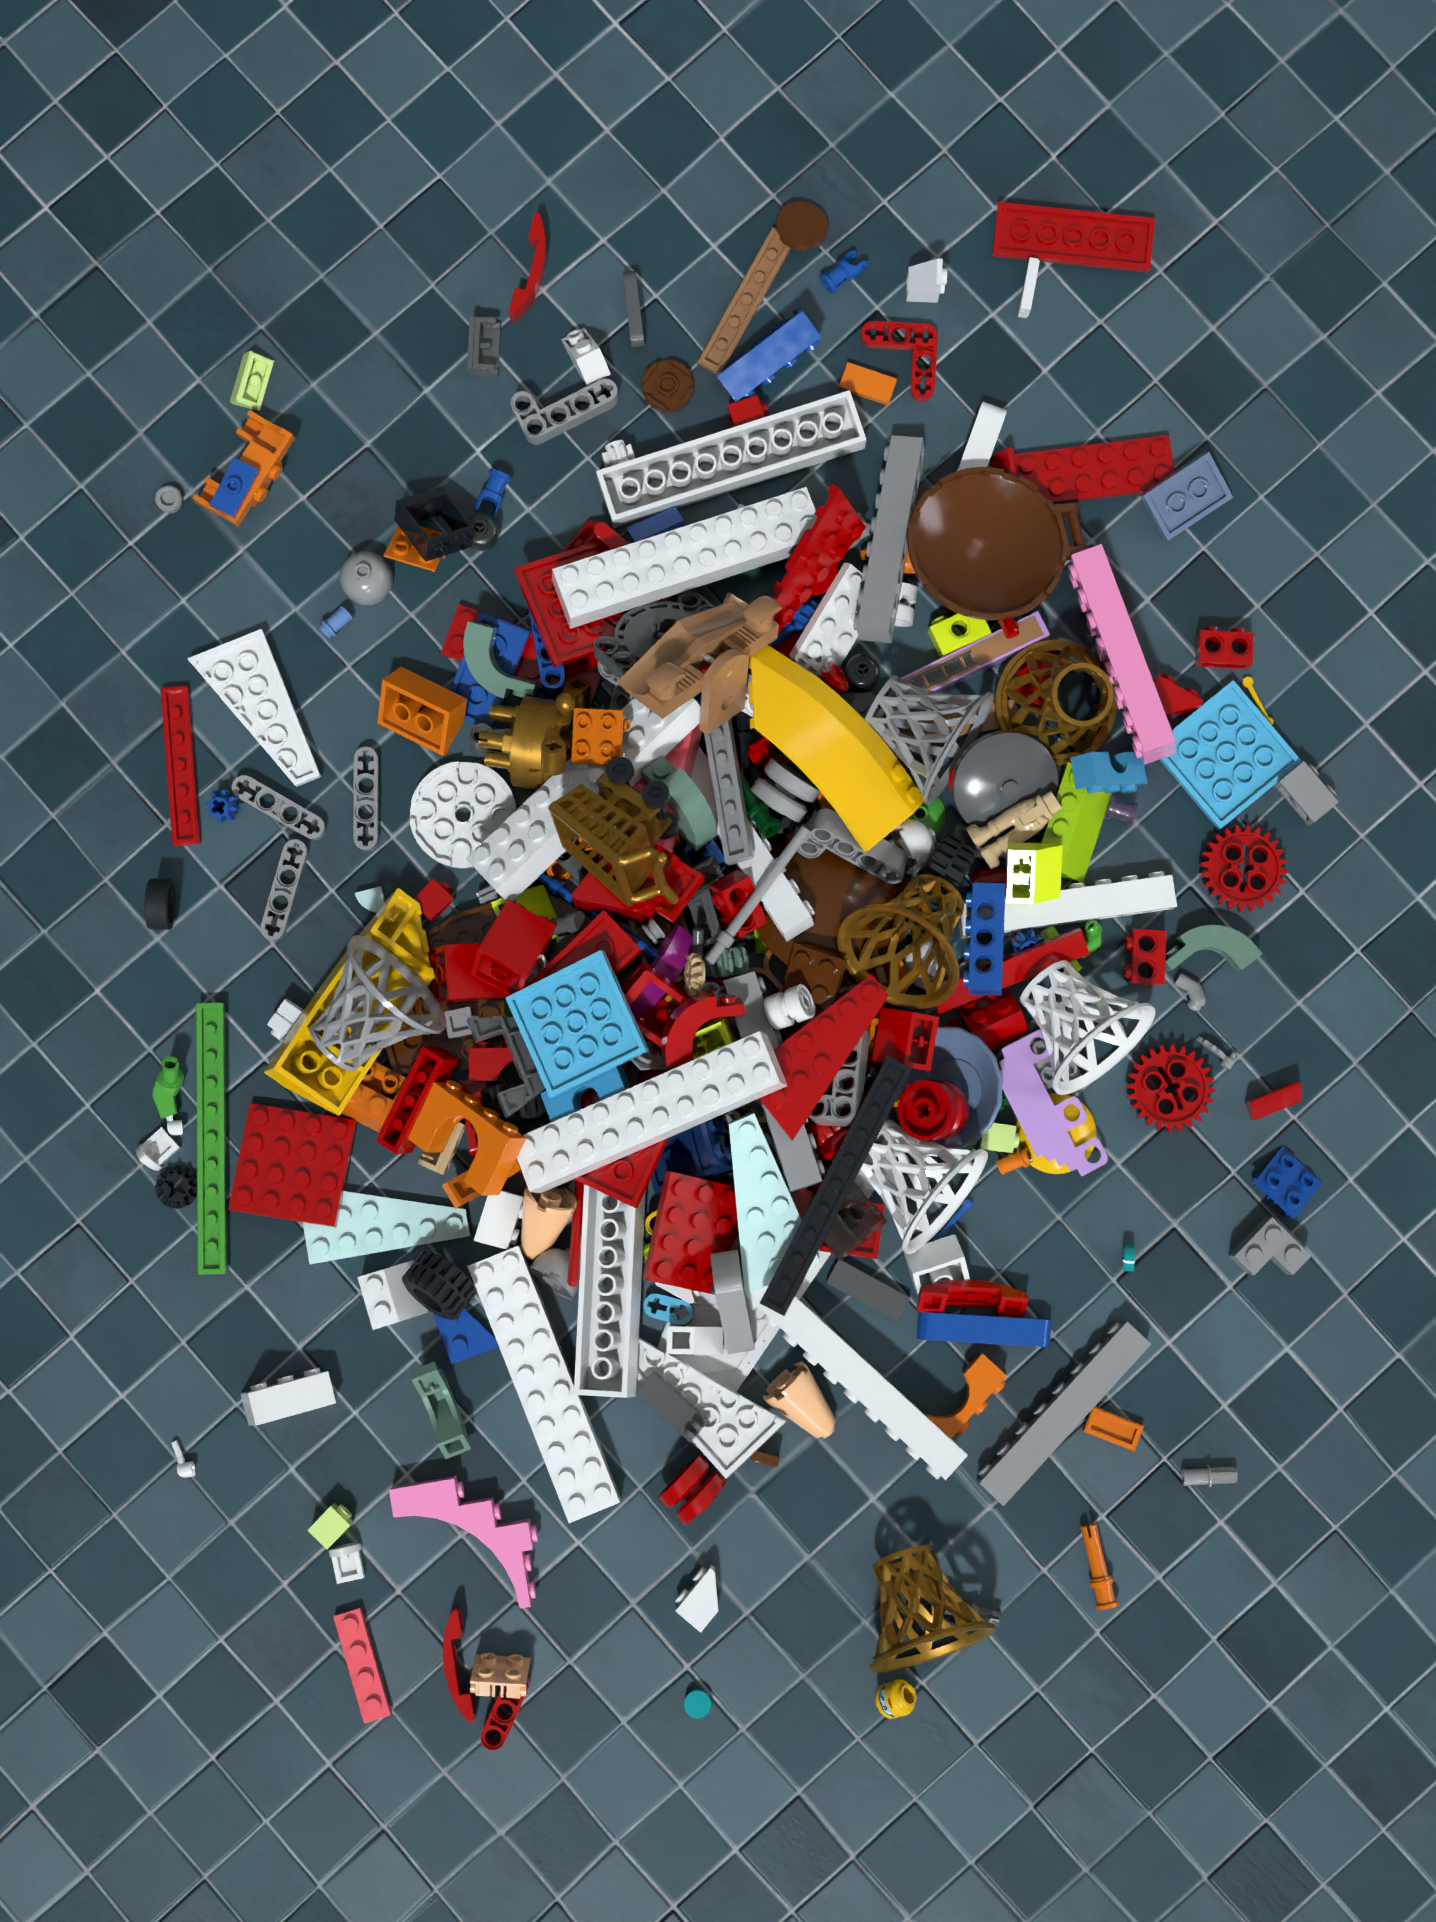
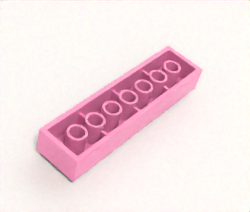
[1068,544,1176,765]

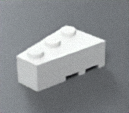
[241,1368,336,1426]

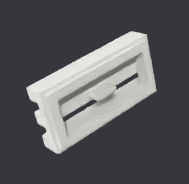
[1018,257,1040,318]

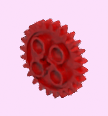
[1199,825,1288,912]
[1125,1044,1215,1132]

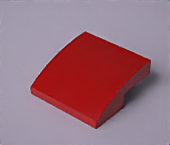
[639,844,705,923]

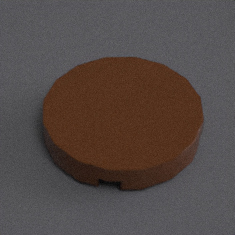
[775,201,828,251]
[642,359,694,413]

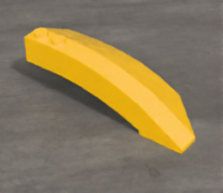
[748,645,923,852]
[264,888,435,1116]

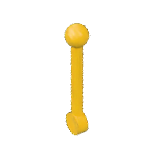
[1242,677,1274,726]

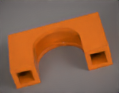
[408,1080,526,1196]

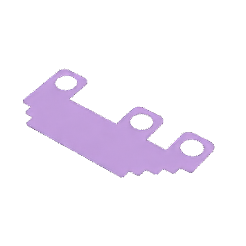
[999,1030,1108,1176]

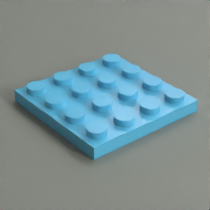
[1159,680,1302,830]
[506,950,649,1098]

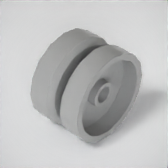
[751,757,820,822]

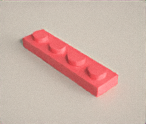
[333,1607,392,1723]

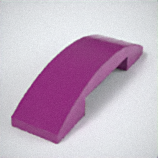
[629,924,693,1019]

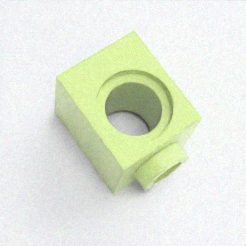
[978,1123,1020,1153]
[307,1503,353,1549]

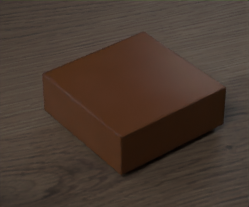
[751,1449,780,1468]

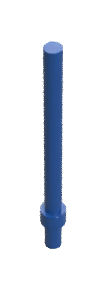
[536,872,660,960]

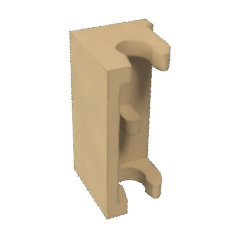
[418,1122,466,1175]

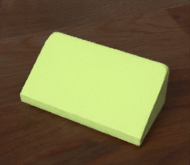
[230,351,274,411]

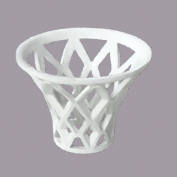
[1020,960,1155,1095]
[859,1119,988,1254]

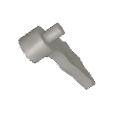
[1196,1036,1237,1070]

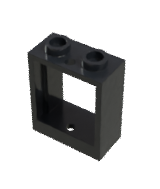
[394,486,475,562]

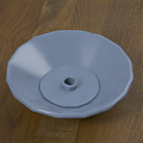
[893,1026,1003,1149]

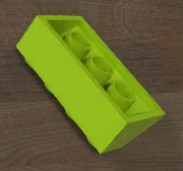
[1039,762,1112,883]

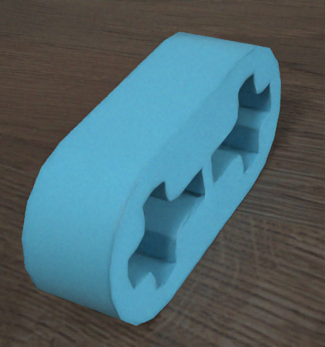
[643,1294,695,1326]

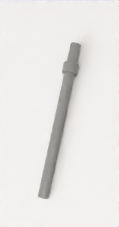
[705,826,810,965]

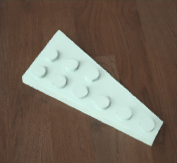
[729,1112,820,1295]
[303,1191,471,1265]

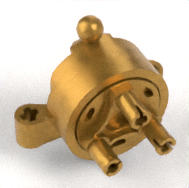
[478,677,590,790]

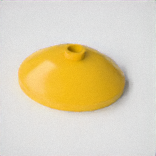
[1016,1093,1096,1174]

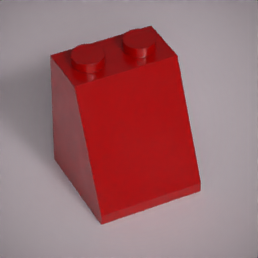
[571,855,657,922]
[470,900,556,996]
[429,943,509,1004]

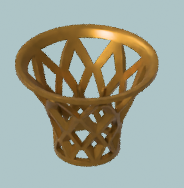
[995,640,1117,766]
[837,874,964,1009]
[870,1545,996,1673]

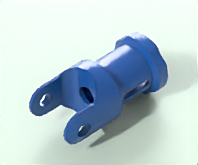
[819,250,868,294]
[474,468,512,518]

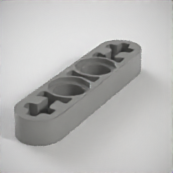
[353,747,379,852]
[232,775,326,840]
[260,839,309,941]

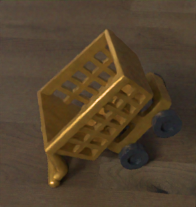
[548,757,679,907]

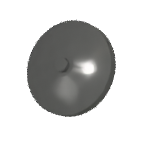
[951,730,1058,837]

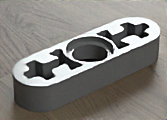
[623,271,644,348]

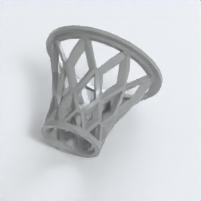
[865,675,994,805]
[309,935,446,1072]

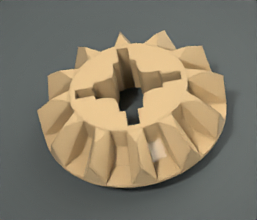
[684,953,705,997]

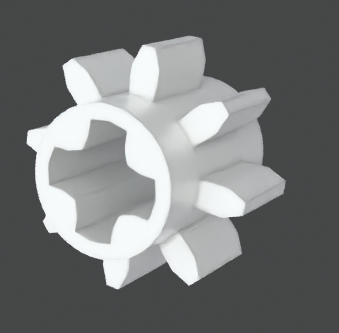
[602,440,635,468]

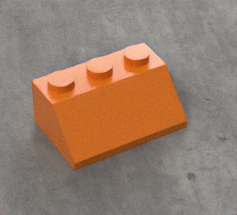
[377,667,467,756]

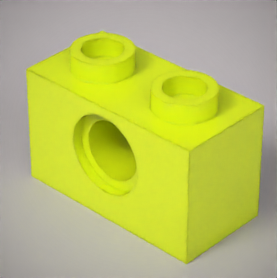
[928,612,992,658]

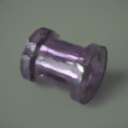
[1105,796,1138,825]

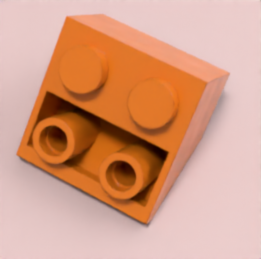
[341,1062,406,1132]

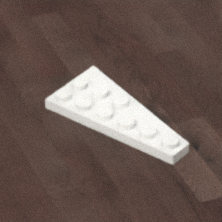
[187,629,321,787]
[637,1337,787,1478]

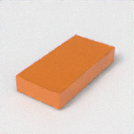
[839,362,897,406]
[1082,1407,1144,1452]

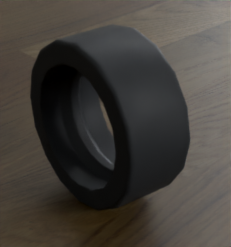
[144,879,176,930]

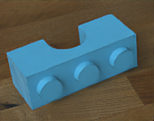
[1071,752,1148,794]
[540,1064,631,1122]

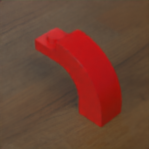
[661,990,745,1067]

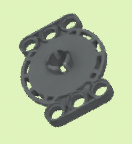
[594,591,714,679]

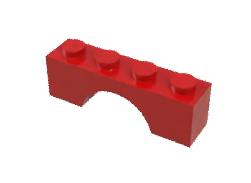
[469,1042,513,1081]

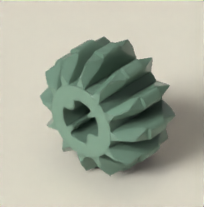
[704,946,750,978]

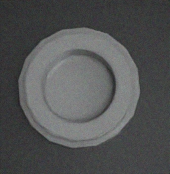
[155,486,183,514]

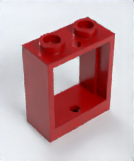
[621,961,689,1048]

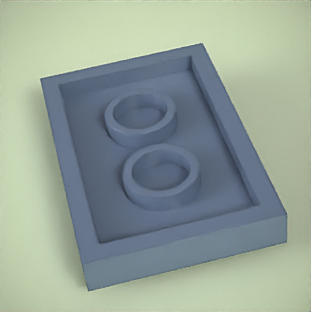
[1140,451,1233,541]

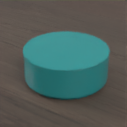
[1123,1244,1135,1272]
[684,1689,711,1719]

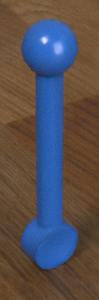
[933,1198,973,1241]

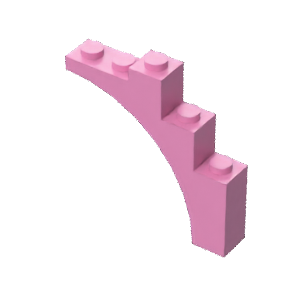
[389,1475,538,1609]

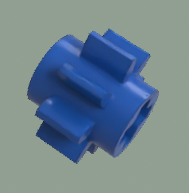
[793,600,819,633]
[205,789,241,823]
[1009,928,1043,954]

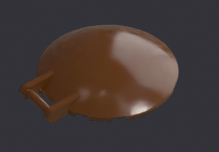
[907,467,1089,620]
[756,833,912,1000]

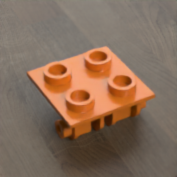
[384,526,447,572]
[571,708,631,765]

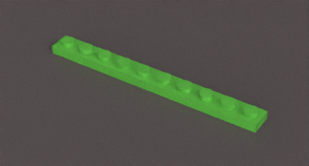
[196,1003,227,1275]

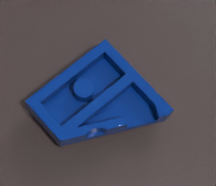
[433,1308,499,1364]

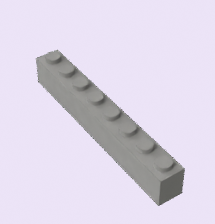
[853,435,926,643]
[723,971,825,1192]
[977,1320,1151,1506]

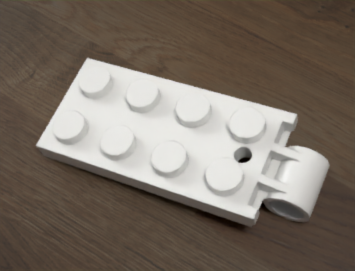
[789,562,865,678]

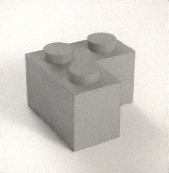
[1228,1217,1312,1275]

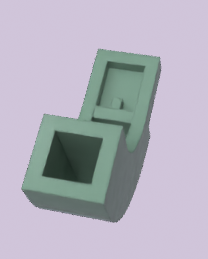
[463,620,539,698]
[642,755,716,851]
[1165,925,1263,972]
[409,1361,471,1459]

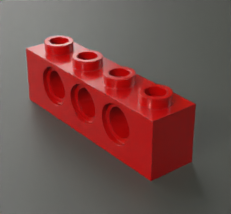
[375,1046,459,1155]

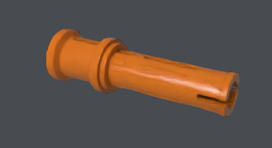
[1080,1523,1120,1610]

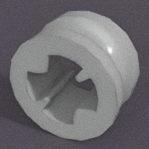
[641,918,666,945]

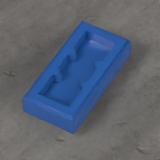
[209,457,259,519]

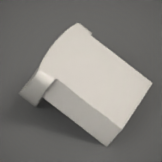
[136,1127,181,1171]
[329,1543,365,1584]

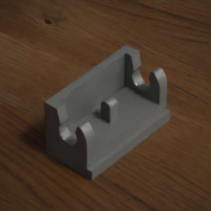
[467,316,501,377]
[687,888,725,953]

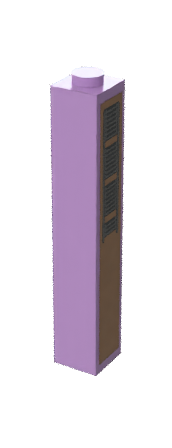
[895,611,1050,702]

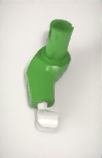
[152,1056,184,1135]

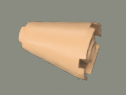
[520,1187,578,1260]
[763,1362,836,1438]

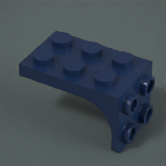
[651,1115,733,1194]

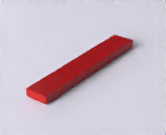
[161,685,201,847]
[935,928,1090,1014]

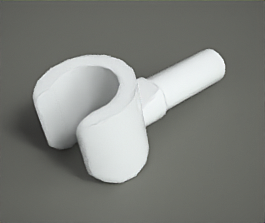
[171,1440,196,1478]

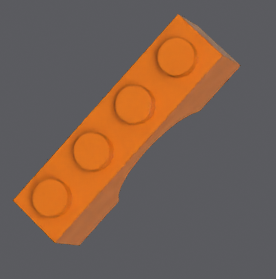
[925,1352,1007,1439]

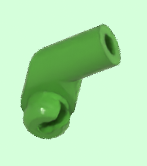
[1080,920,1102,960]

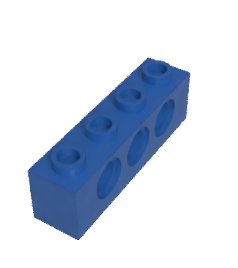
[963,883,1005,996]

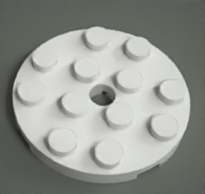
[409,761,517,869]

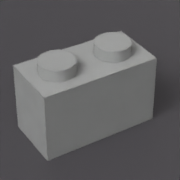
[1274,761,1338,826]

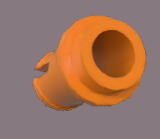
[996,1147,1033,1175]

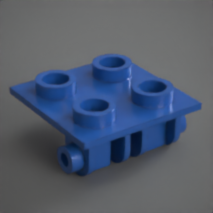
[1252,1146,1322,1219]

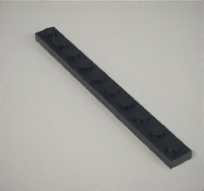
[760,1056,912,1316]

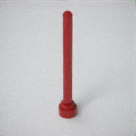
[567,1180,584,1287]

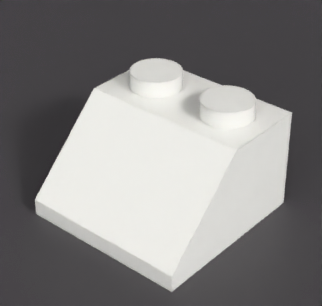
[474,1190,523,1250]
[904,1234,970,1298]
[357,1260,429,1330]

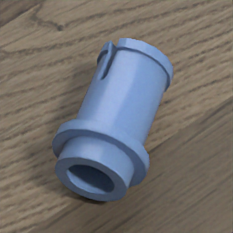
[318,606,353,639]

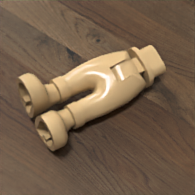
[966,791,1062,870]

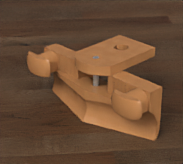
[619,596,782,735]

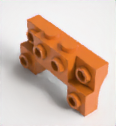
[192,410,295,527]

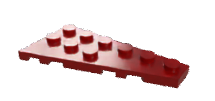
[768,484,866,645]
[759,974,889,1141]

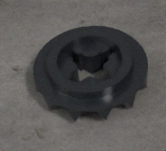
[155,1165,197,1209]

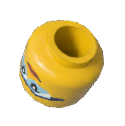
[875,1679,917,1719]

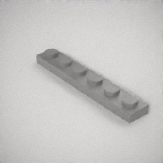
[704,719,754,865]

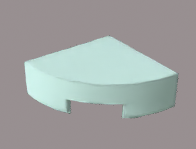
[355,886,385,913]

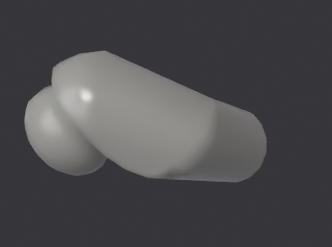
[1174,973,1206,1011]

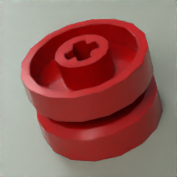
[898,1080,968,1140]
[658,1454,727,1525]

